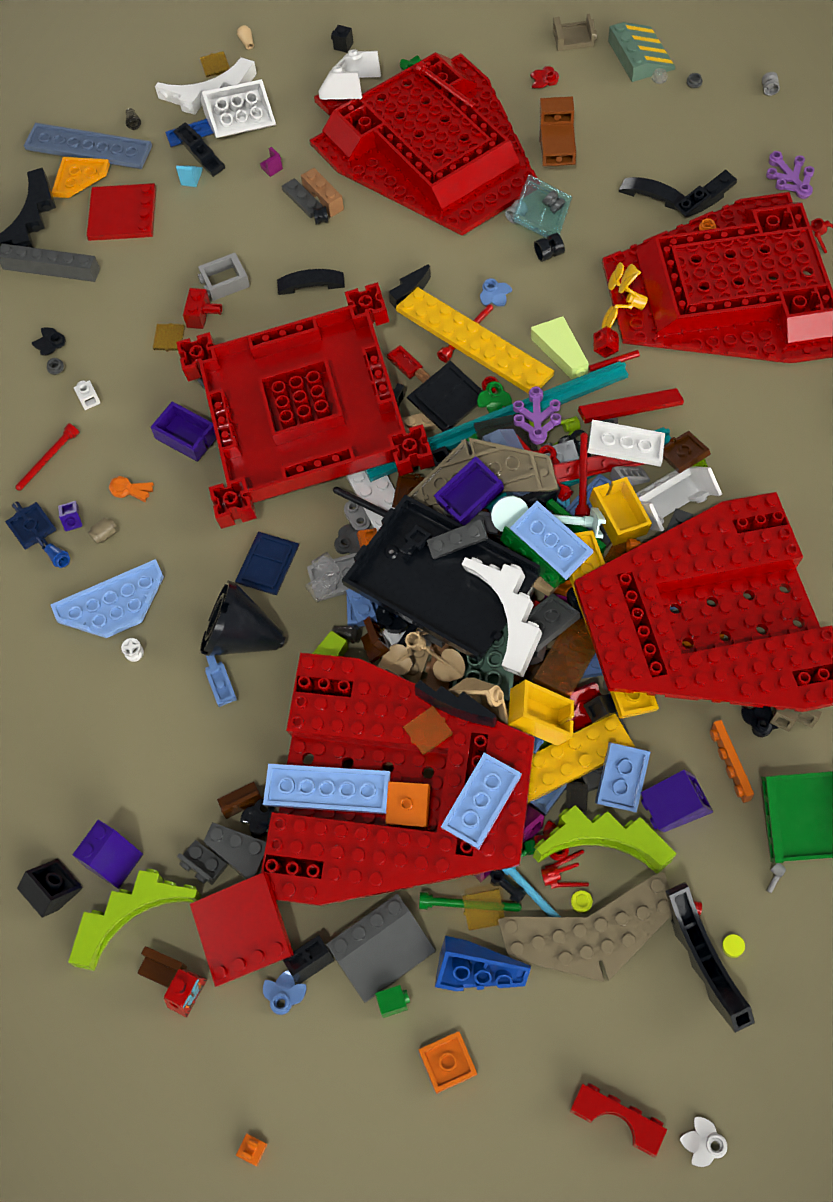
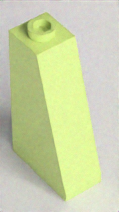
[531,316,589,379]

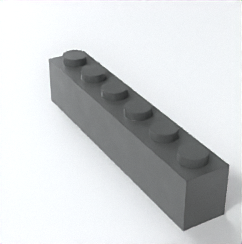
[0,244,100,282]

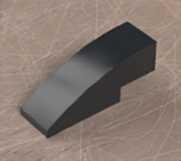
[389,264,431,309]

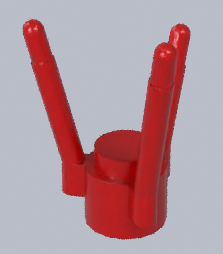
[811,218,833,253]
[541,850,589,889]

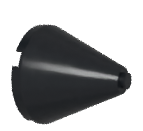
[200,580,286,656]

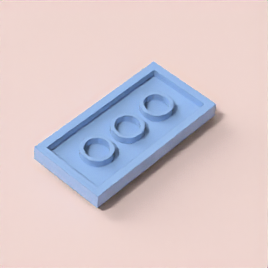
[510,501,593,580]
[441,753,522,850]

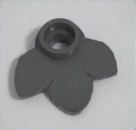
[334,524,360,554]

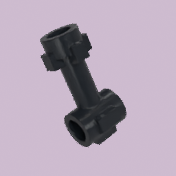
[490,870,526,903]

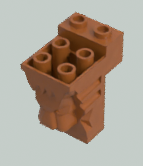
[539,96,576,166]

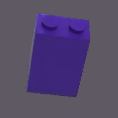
[641,770,713,832]
[72,820,143,889]

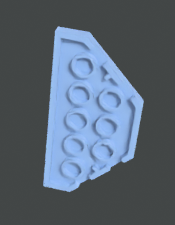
[51,559,164,638]

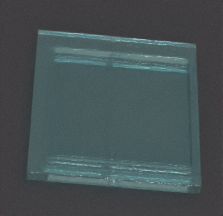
[512,174,572,238]

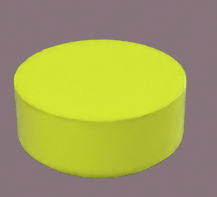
[571,890,593,913]
[722,934,745,958]

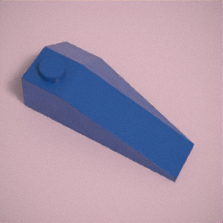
[435,936,531,991]

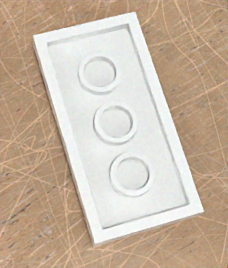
[587,419,665,467]

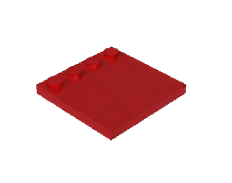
[87,183,156,241]
[190,872,294,987]

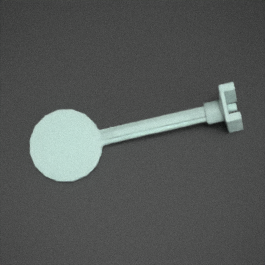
[491,495,606,539]

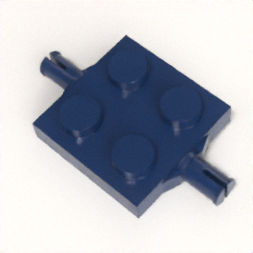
[5,501,56,550]

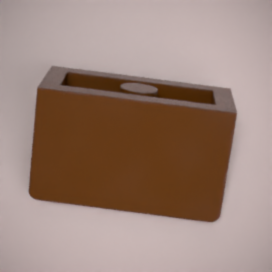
[361,616,390,663]
[217,782,262,819]
[138,946,187,988]

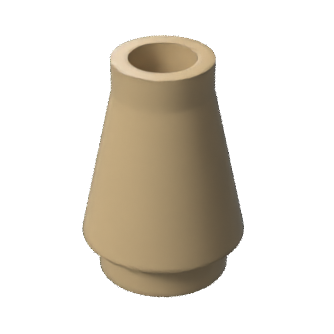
[237,25,254,50]

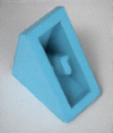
[176,165,203,187]

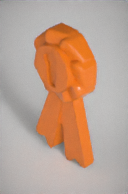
[109,476,154,502]

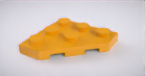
[52,157,110,198]

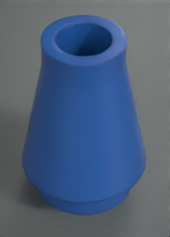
[44,543,70,568]

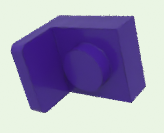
[58,501,83,531]

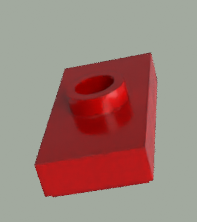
[387,345,423,379]

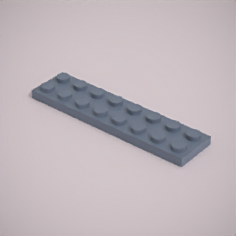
[24,123,152,169]

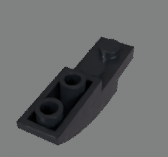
[674,169,737,217]

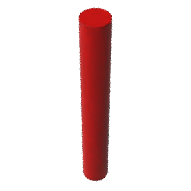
[588,350,640,372]

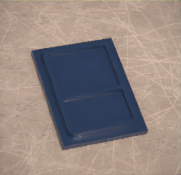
[235,532,299,596]

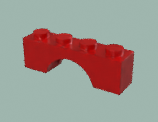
[570,1083,668,1157]

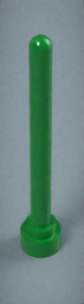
[419,892,522,912]

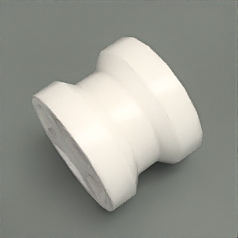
[121,638,144,662]

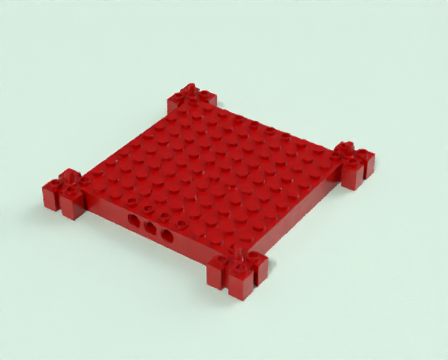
[176,282,435,529]

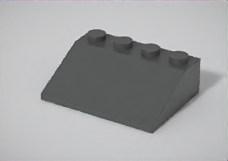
[326,894,436,1003]

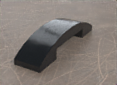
[619,177,685,211]
[277,269,345,295]

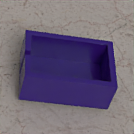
[150,402,216,462]
[434,456,504,526]

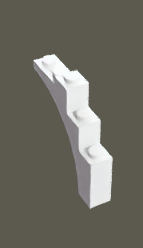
[155,58,257,115]
[462,557,542,677]

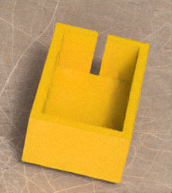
[589,477,652,546]
[508,680,574,746]

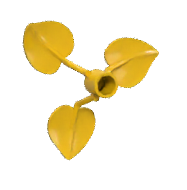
[602,262,648,328]

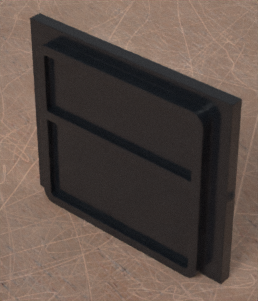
[407,361,483,432]

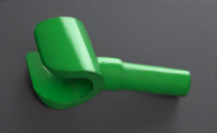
[521,840,536,857]

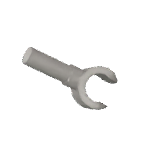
[766,863,786,893]

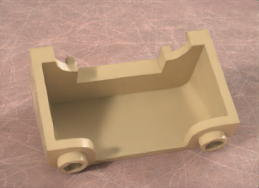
[448,678,511,727]

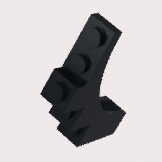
[0,167,56,248]
[665,882,755,1033]

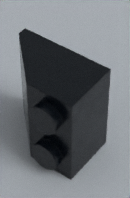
[17,858,83,918]

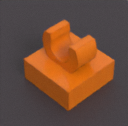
[357,528,377,548]
[236,1133,268,1166]

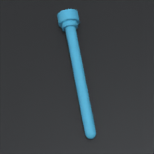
[502,867,561,917]

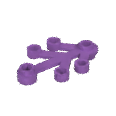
[766,151,814,199]
[513,386,561,445]

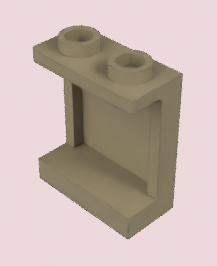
[553,14,597,51]

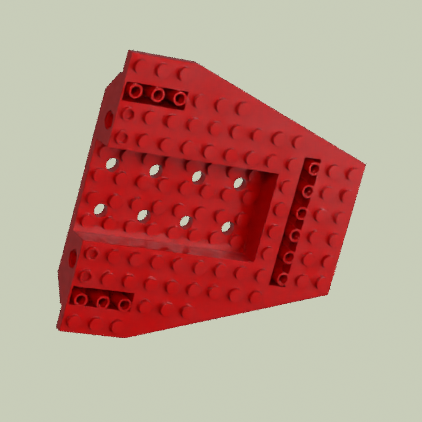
[310,52,540,235]
[602,192,833,363]
[574,492,833,712]
[261,652,535,906]

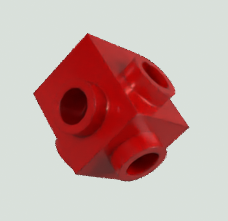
[593,326,619,358]

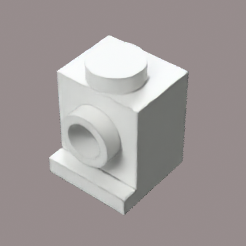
[73,380,101,410]

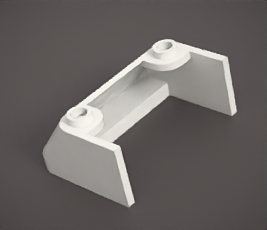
[318,49,381,100]
[636,466,722,532]

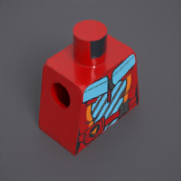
[164,969,207,1018]

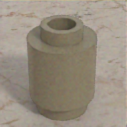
[88,517,117,544]

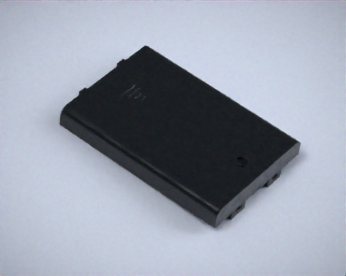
[342,495,540,662]

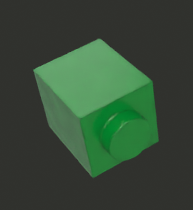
[375,985,410,1018]

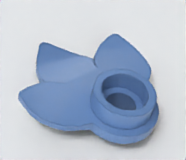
[480,278,512,307]
[263,970,306,1015]

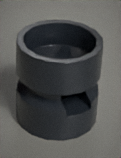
[534,232,565,262]

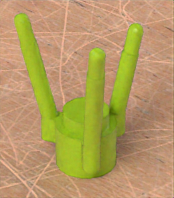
[542,416,581,445]

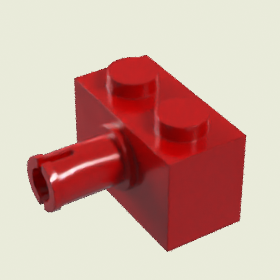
[183,288,222,329]

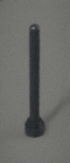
[333,487,388,517]

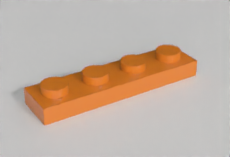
[710,720,754,803]

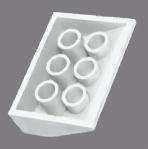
[200,79,276,138]

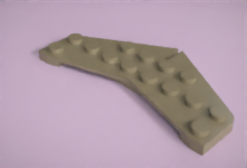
[408,438,559,514]
[498,872,672,982]

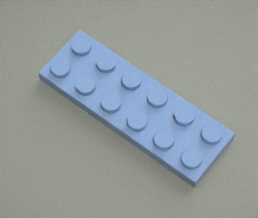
[263,764,391,814]

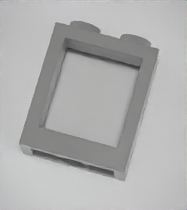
[197,253,250,301]

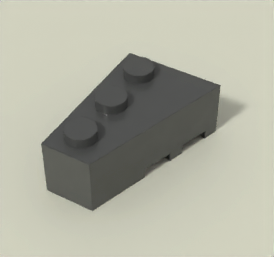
[204,822,266,879]

